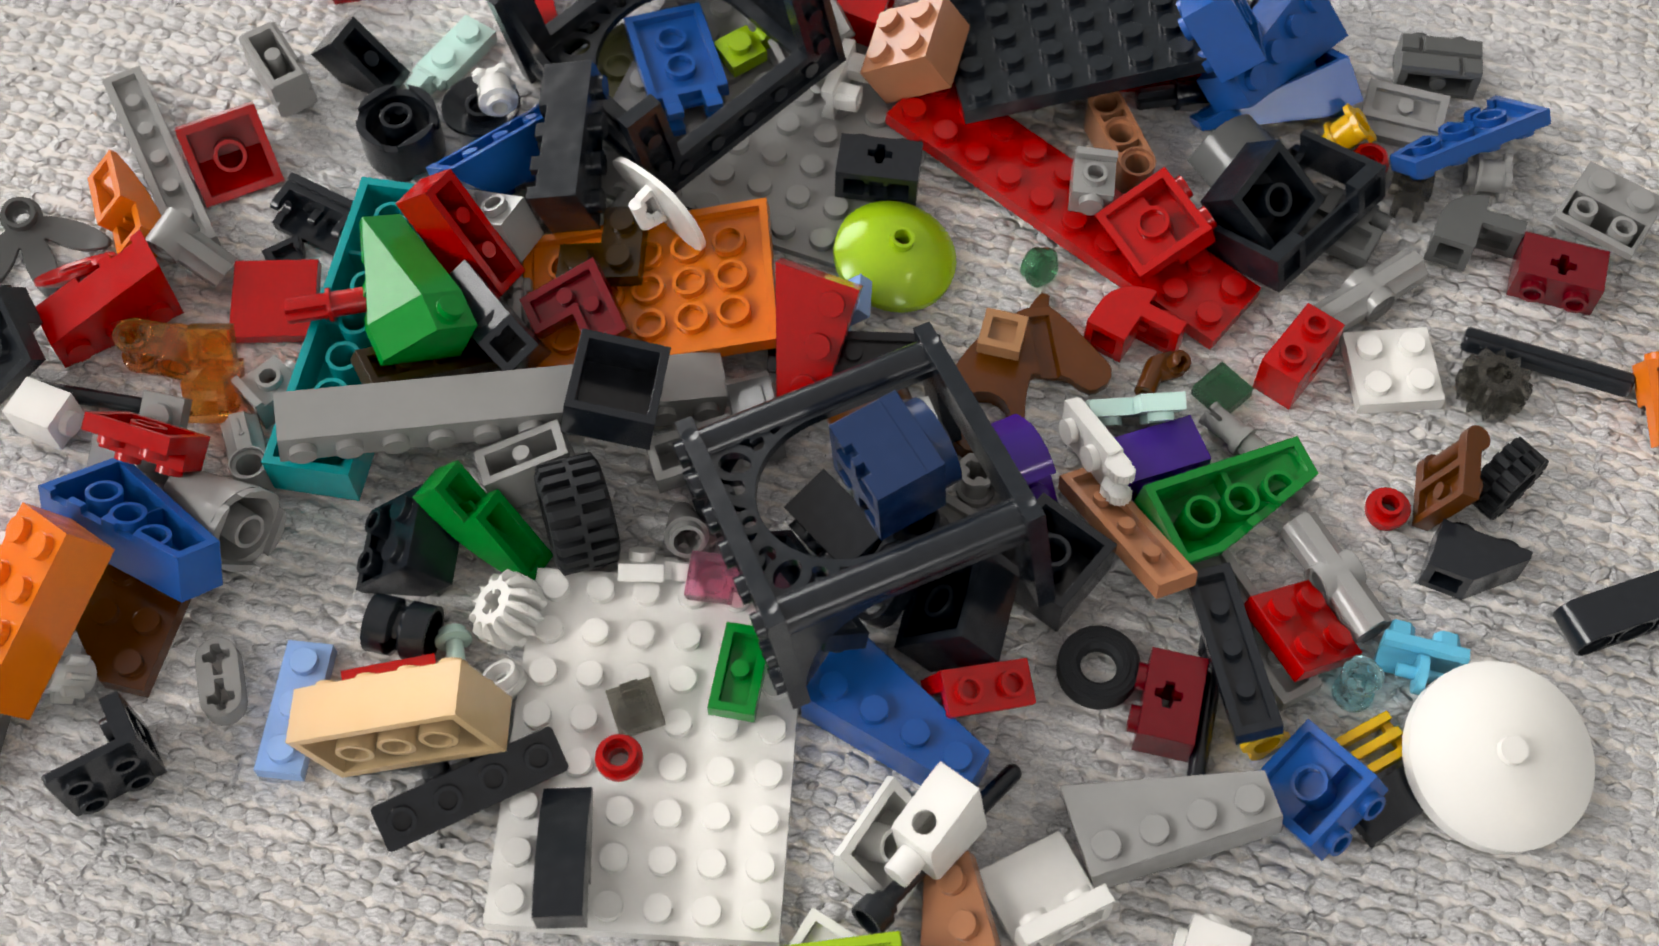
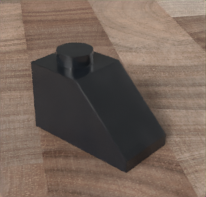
[311,16,411,94]

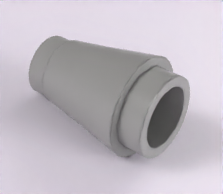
[664,502,709,558]

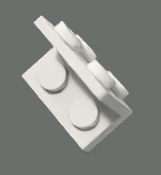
[979,832,1115,946]

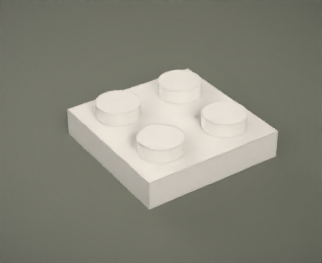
[1339,327,1446,414]

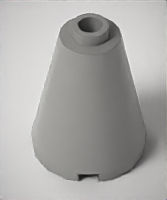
[163,471,286,573]

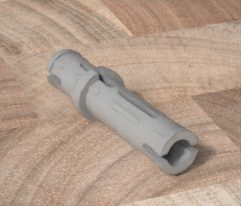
[1199,401,1320,506]

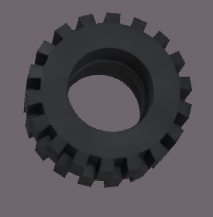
[534,452,621,576]

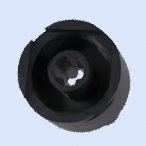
[356,84,446,182]

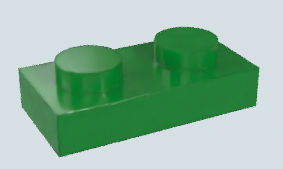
[707,622,767,723]

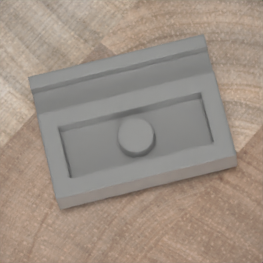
[1362,78,1451,148]

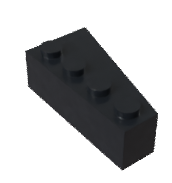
[526,60,609,233]

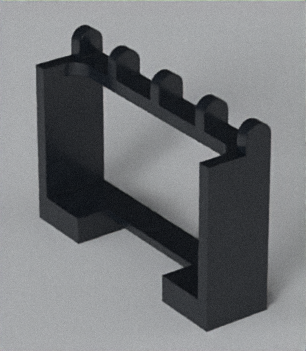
[1205,129,1386,293]

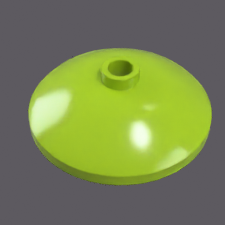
[833,201,956,313]

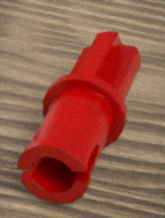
[284,286,367,324]

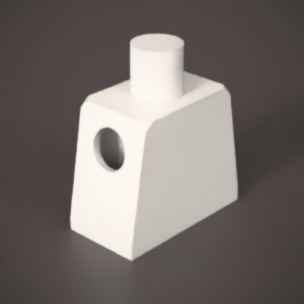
[884,761,987,887]

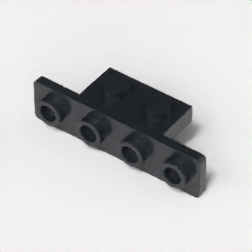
[371,726,569,852]

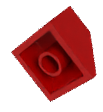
[174,101,285,208]

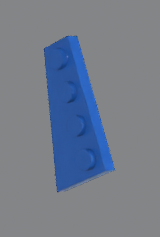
[1390,95,1551,180]

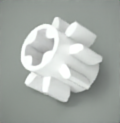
[43,645,97,704]

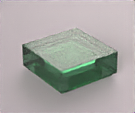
[1191,362,1254,414]

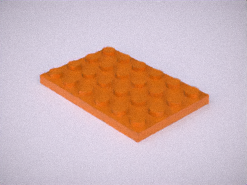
[523,197,776,368]

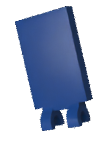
[624,2,729,137]

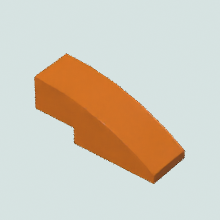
[87,149,161,258]

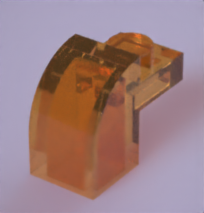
[180,323,245,424]

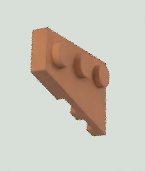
[920,850,1001,946]

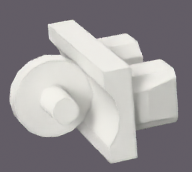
[810,38,868,120]

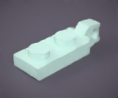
[405,15,498,96]

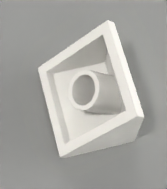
[833,776,919,915]

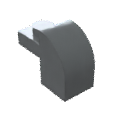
[1187,114,1276,187]
[1423,195,1528,272]

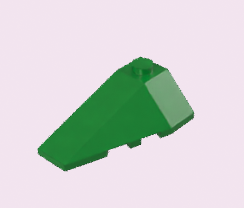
[359,214,477,366]
[1134,436,1319,565]

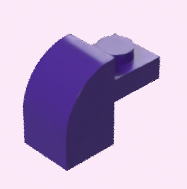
[991,413,1058,502]

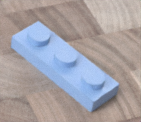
[254,640,337,782]

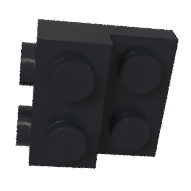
[0,285,46,405]

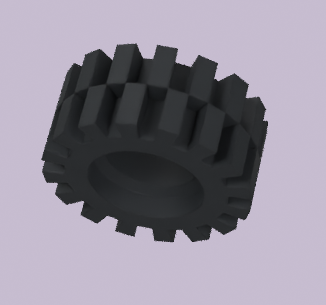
[1472,437,1549,520]

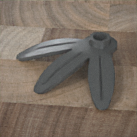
[0,197,112,297]

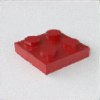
[1244,580,1363,683]

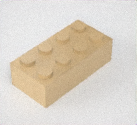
[285,657,512,778]

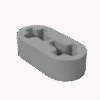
[195,637,248,726]

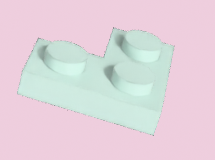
[1085,391,1187,427]

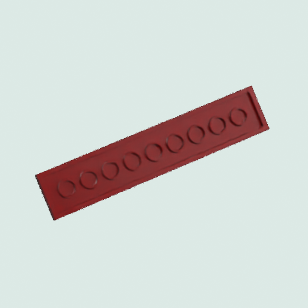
[885,84,1261,350]

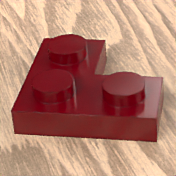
[519,257,632,339]

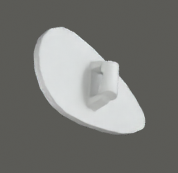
[613,157,706,251]

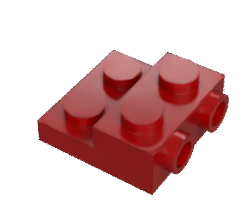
[1094,167,1217,283]
[81,411,211,478]

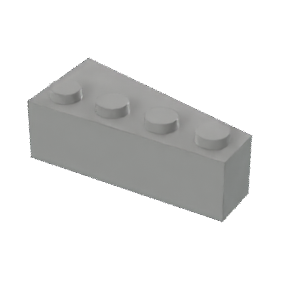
[1060,770,1283,888]

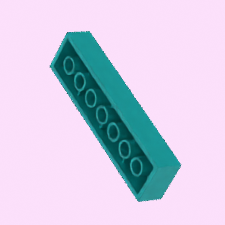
[261,177,437,501]

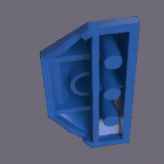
[426,104,545,195]

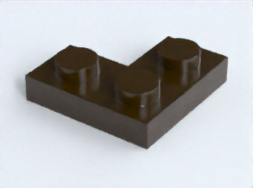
[556,206,649,287]

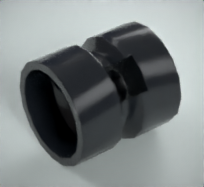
[360,592,444,659]

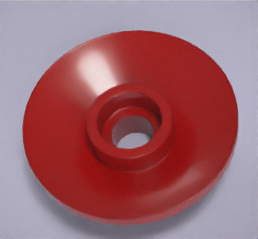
[33,252,117,288]

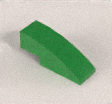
[412,460,553,580]

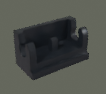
[270,172,353,256]

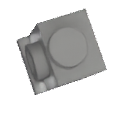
[1068,146,1118,215]
[230,355,296,429]

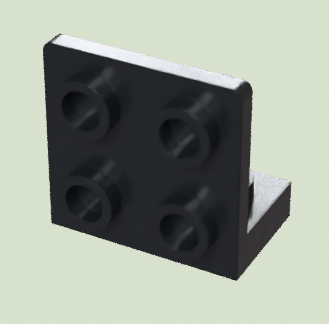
[41,691,167,816]

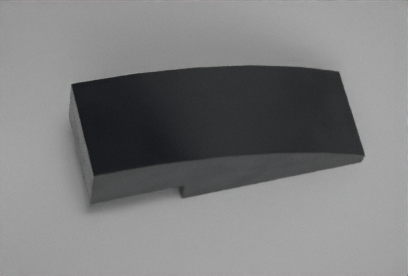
[531,787,593,929]

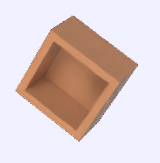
[860,0,970,104]

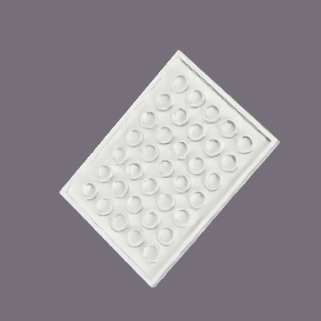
[482,568,799,946]

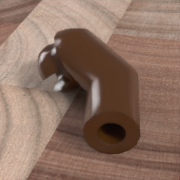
[1134,350,1192,395]

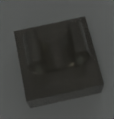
[605,676,666,736]

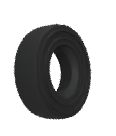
[1056,625,1140,710]

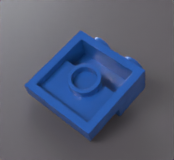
[1260,719,1389,861]

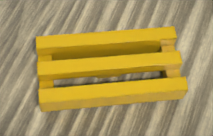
[1334,710,1403,774]

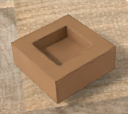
[976,307,1029,361]

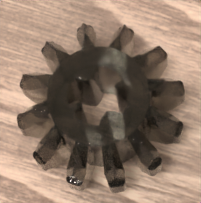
[1455,347,1533,423]

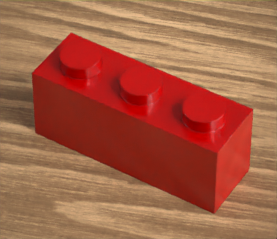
[395,168,525,296]

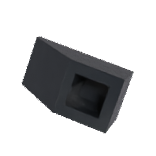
[1417,519,1533,600]

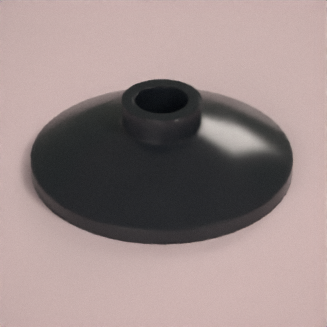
[441,76,521,138]

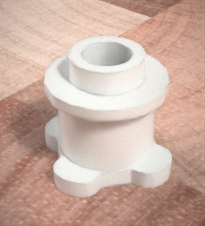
[472,63,518,117]

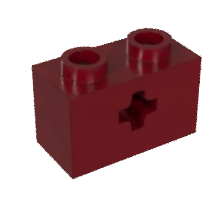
[1506,231,1610,315]
[1126,647,1209,762]

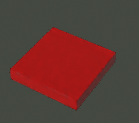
[228,259,322,344]

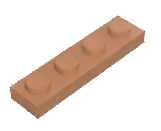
[1058,468,1198,599]

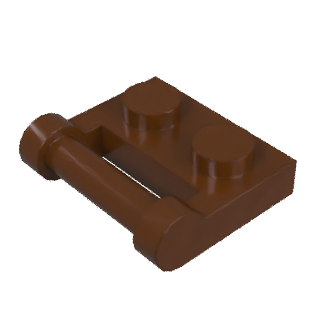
[1412,425,1491,531]

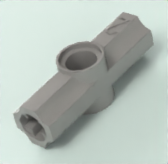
[1313,249,1429,333]
[1280,511,1392,643]

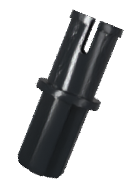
[1134,79,1209,111]

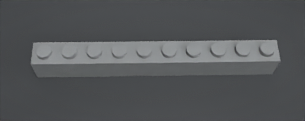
[272,352,728,464]

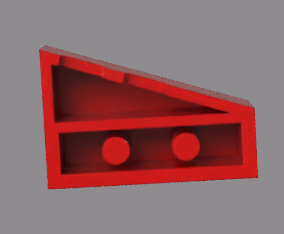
[35,229,184,368]
[775,258,863,397]

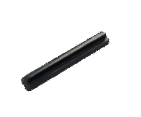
[1460,327,1635,397]

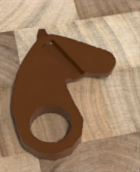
[953,293,1112,458]

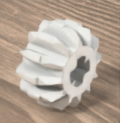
[468,569,548,651]

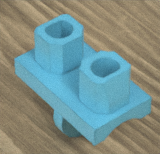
[1372,619,1470,695]

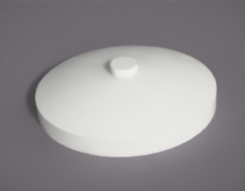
[1402,661,1595,855]

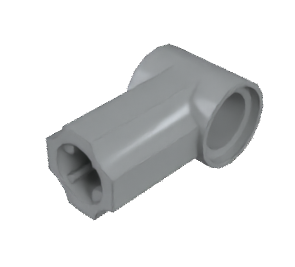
[145,207,237,288]
[220,411,277,493]

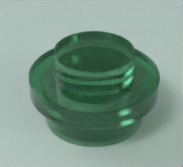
[1020,247,1059,288]

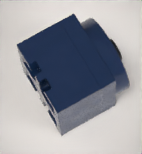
[829,390,962,540]

